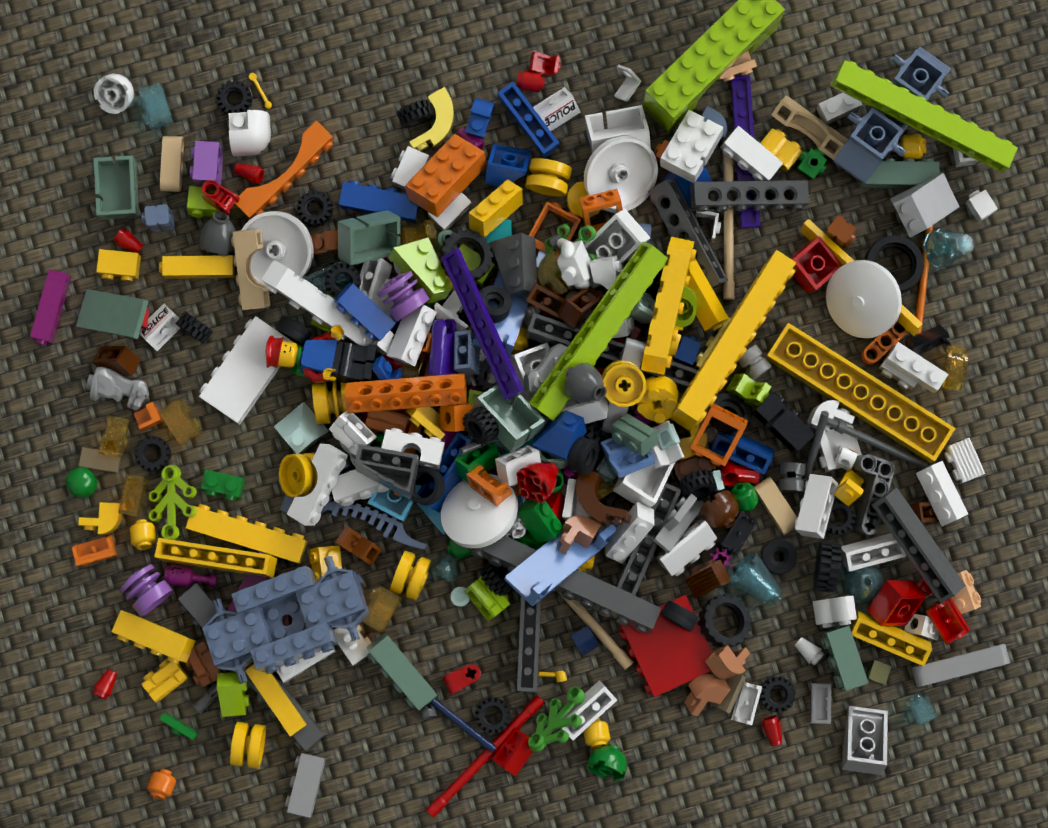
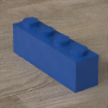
[497,82,559,159]
[339,180,419,223]
[417,431,473,513]

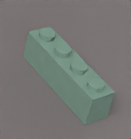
[859,158,940,188]
[367,632,437,710]

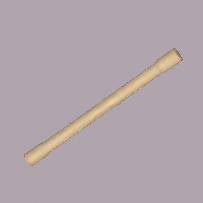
[723,153,735,300]
[558,592,634,670]

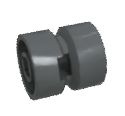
[779,462,806,493]

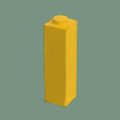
[159,255,235,279]
[687,259,729,331]

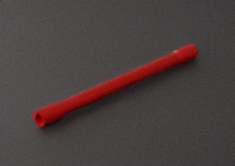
[425,695,545,818]

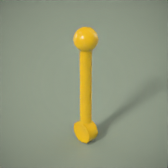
[249,73,272,109]

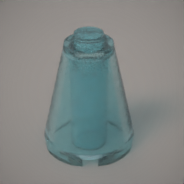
[924,228,974,267]
[729,552,783,605]

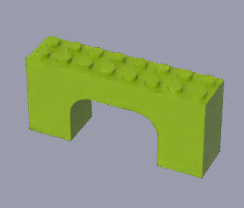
[642,0,785,134]

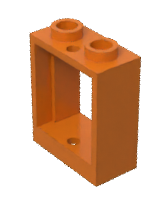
[579,189,623,236]
[528,202,581,260]
[690,403,748,466]

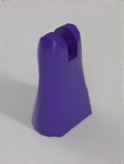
[427,319,458,375]

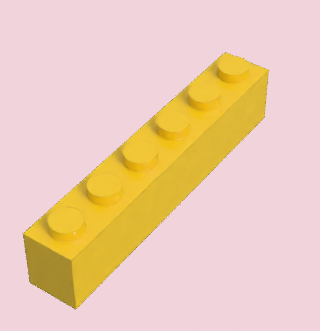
[186,504,308,564]
[154,538,277,578]

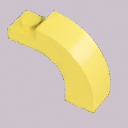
[410,87,454,152]

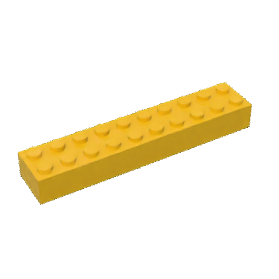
[670,250,796,430]
[765,323,956,463]

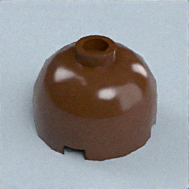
[699,490,739,529]

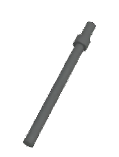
[826,417,928,469]

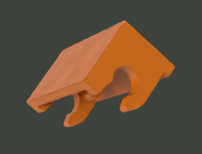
[466,465,512,507]
[72,535,118,567]

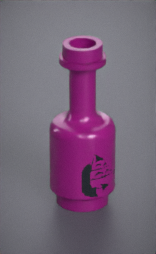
[164,565,218,587]

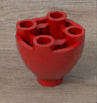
[516,462,559,503]

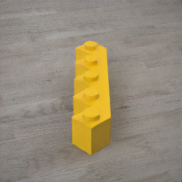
[641,237,697,375]

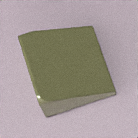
[867,660,892,685]

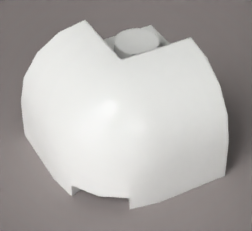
[229,110,271,157]

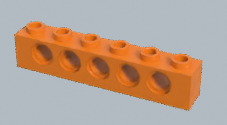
[345,373,467,413]

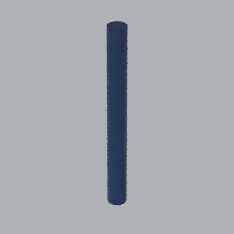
[430,698,497,753]

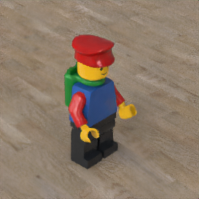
[265,325,377,383]

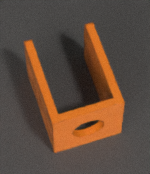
[440,404,474,432]

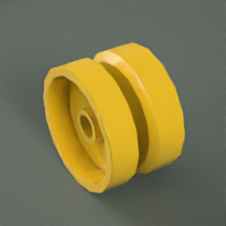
[525,158,572,197]
[601,360,646,407]
[279,453,318,498]
[390,550,431,601]
[230,722,266,769]

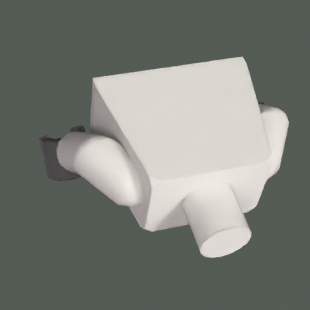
[549,234,592,292]

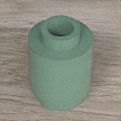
[432,229,455,251]

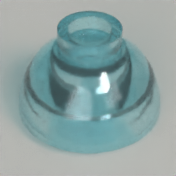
[432,555,458,582]

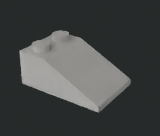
[890,172,960,237]
[842,706,888,775]

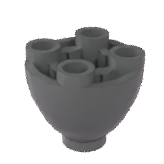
[198,212,236,256]
[564,363,607,403]

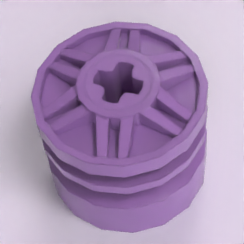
[377,270,430,321]
[119,564,173,617]

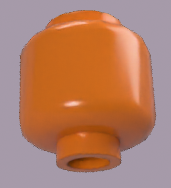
[147,769,176,800]

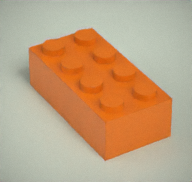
[405,134,487,218]

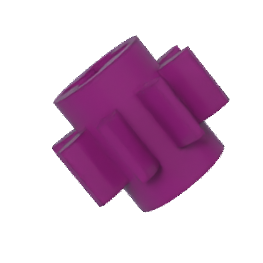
[709,548,732,567]

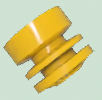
[312,382,347,425]

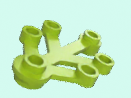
[149,465,197,540]

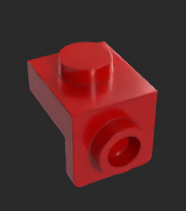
[528,51,561,77]

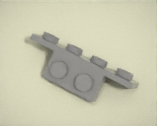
[653,493,705,553]

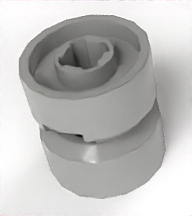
[737,345,772,380]

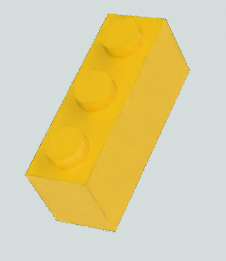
[469,179,523,237]

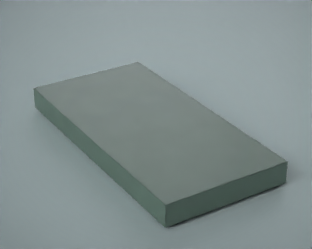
[76,289,149,339]

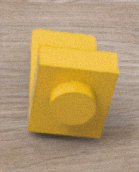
[833,469,864,506]

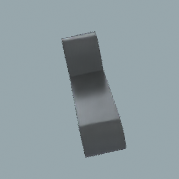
[853,455,894,535]

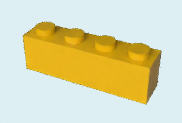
[112,610,196,664]
[850,611,932,666]

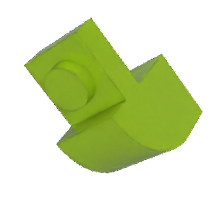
[726,374,772,407]

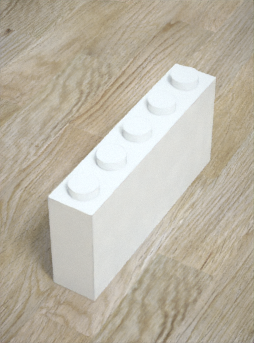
[199,316,293,425]

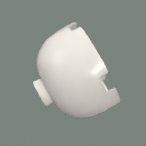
[94,73,134,114]

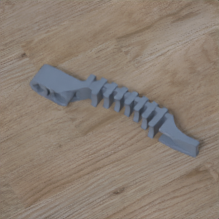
[279,494,428,550]

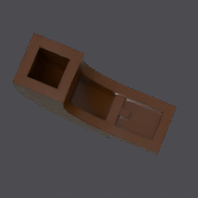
[576,471,632,527]

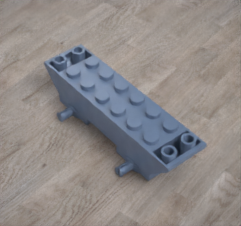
[833,47,951,184]

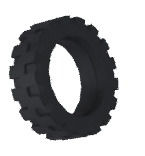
[439,229,493,282]
[698,594,752,648]

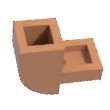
[559,515,601,555]
[705,645,750,679]
[684,674,731,716]

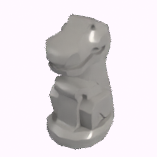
[524,343,567,395]
[86,367,149,410]

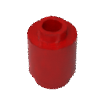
[516,71,545,93]

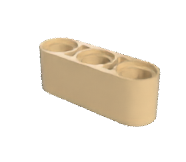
[160,136,184,192]
[754,477,797,535]

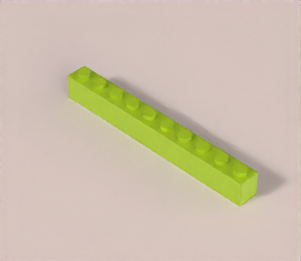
[830,60,1018,173]
[529,241,668,421]

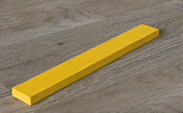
[800,219,923,336]

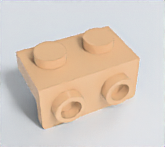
[717,50,757,82]
[952,570,981,614]

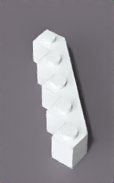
[261,260,378,354]

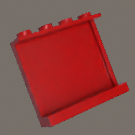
[619,595,712,697]

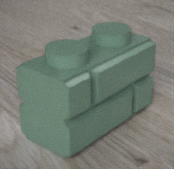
[611,413,658,456]

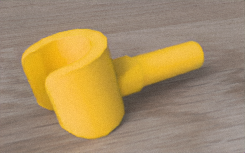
[539,671,567,682]

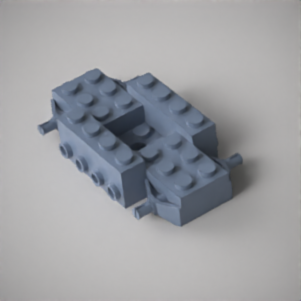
[202,556,370,684]

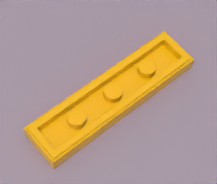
[245,664,307,737]

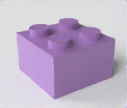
[190,141,224,187]

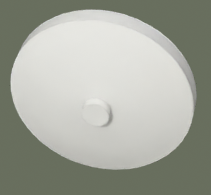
[584,136,658,213]
[242,211,314,286]
[826,260,902,338]
[441,474,518,548]

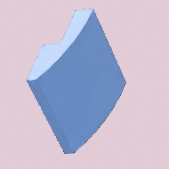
[600,438,655,478]

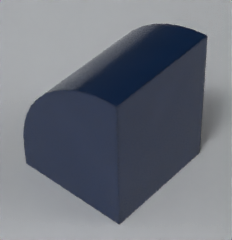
[571,626,599,656]

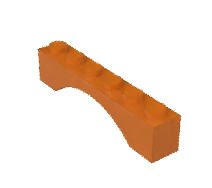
[235,120,334,219]

